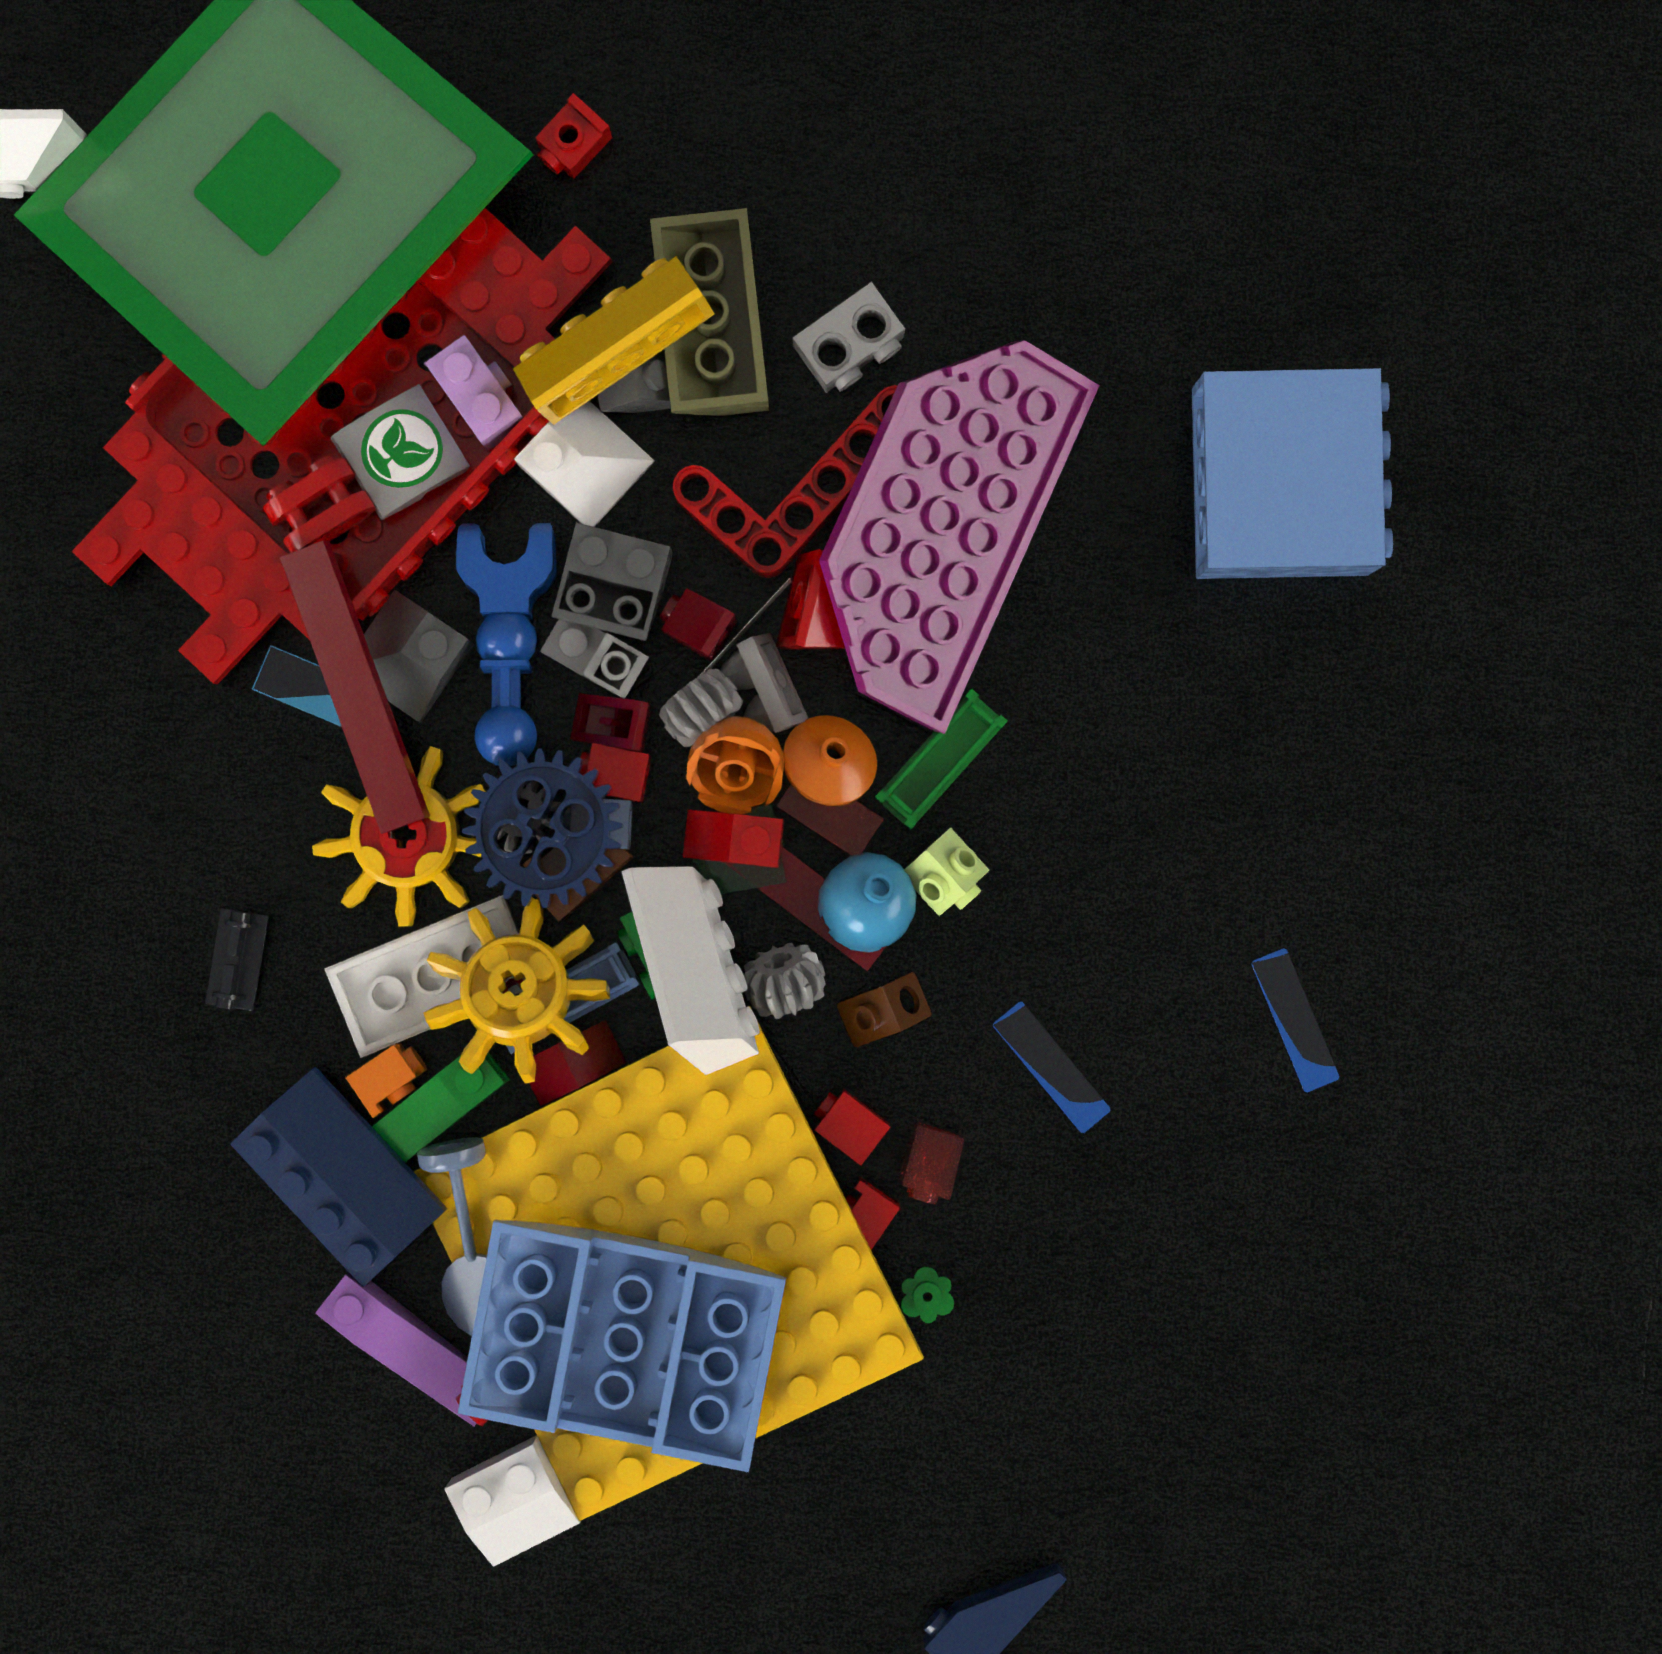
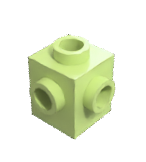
[904,827,989,916]

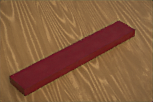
[280,540,430,834]

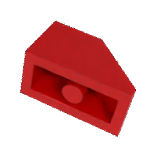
[683,809,784,868]

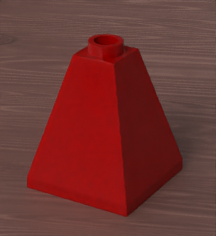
[776,549,845,650]

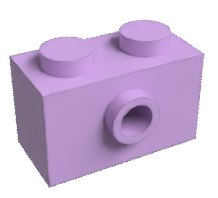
[425,335,523,450]

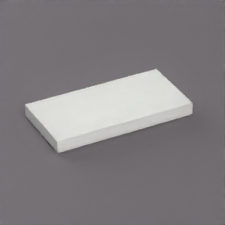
[325,895,523,1058]

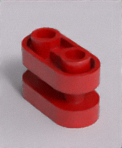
[262,455,376,553]

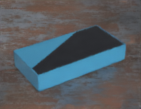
[252,645,342,727]

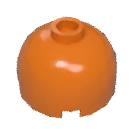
[686,716,784,815]

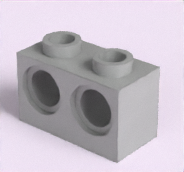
[793,282,905,393]

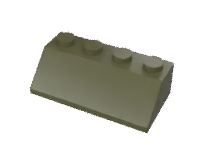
[650,208,769,416]

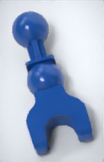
[456,523,557,766]

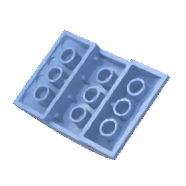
[457,1220,786,1472]

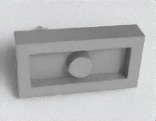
[720,633,809,733]

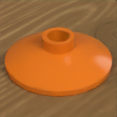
[783,715,877,806]

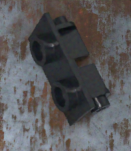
[205,908,269,1011]

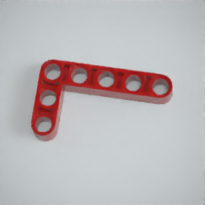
[673,385,898,578]

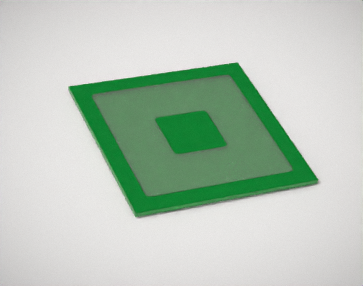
[14,0,533,446]

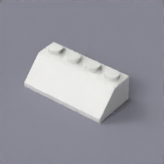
[621,867,760,1075]

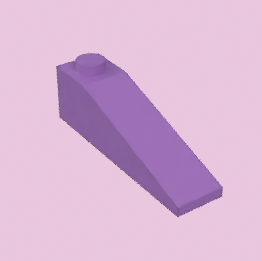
[315,1272,477,1427]

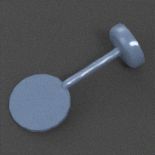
[417,1137,487,1336]

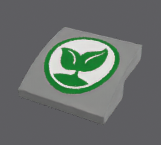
[331,384,470,520]

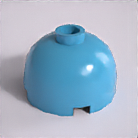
[817,852,917,953]

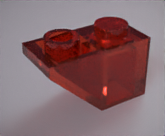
[900,1122,964,1204]

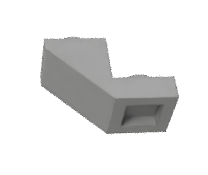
[540,619,649,699]

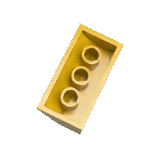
[513,256,715,425]

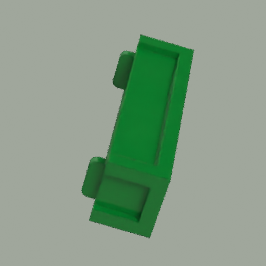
[875,689,1008,830]

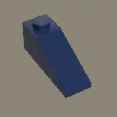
[923,1562,1067,1654]

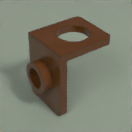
[837,972,931,1047]

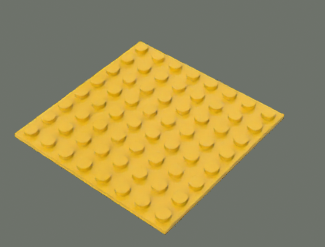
[414,1006,924,1521]

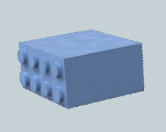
[1192,368,1393,579]

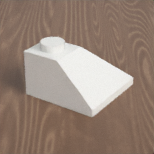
[0,109,87,199]
[514,401,655,527]

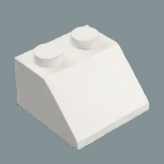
[444,1435,581,1567]

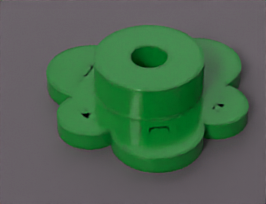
[901,1266,954,1323]

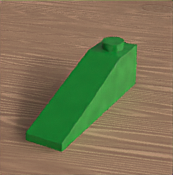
[372,1052,510,1163]

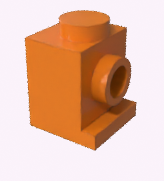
[346,1042,427,1118]

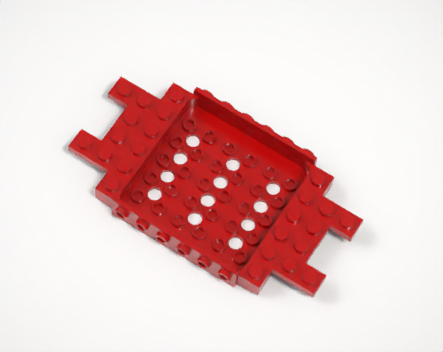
[72,208,612,685]

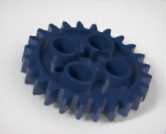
[462,748,623,908]

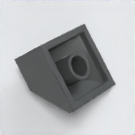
[364,590,475,723]

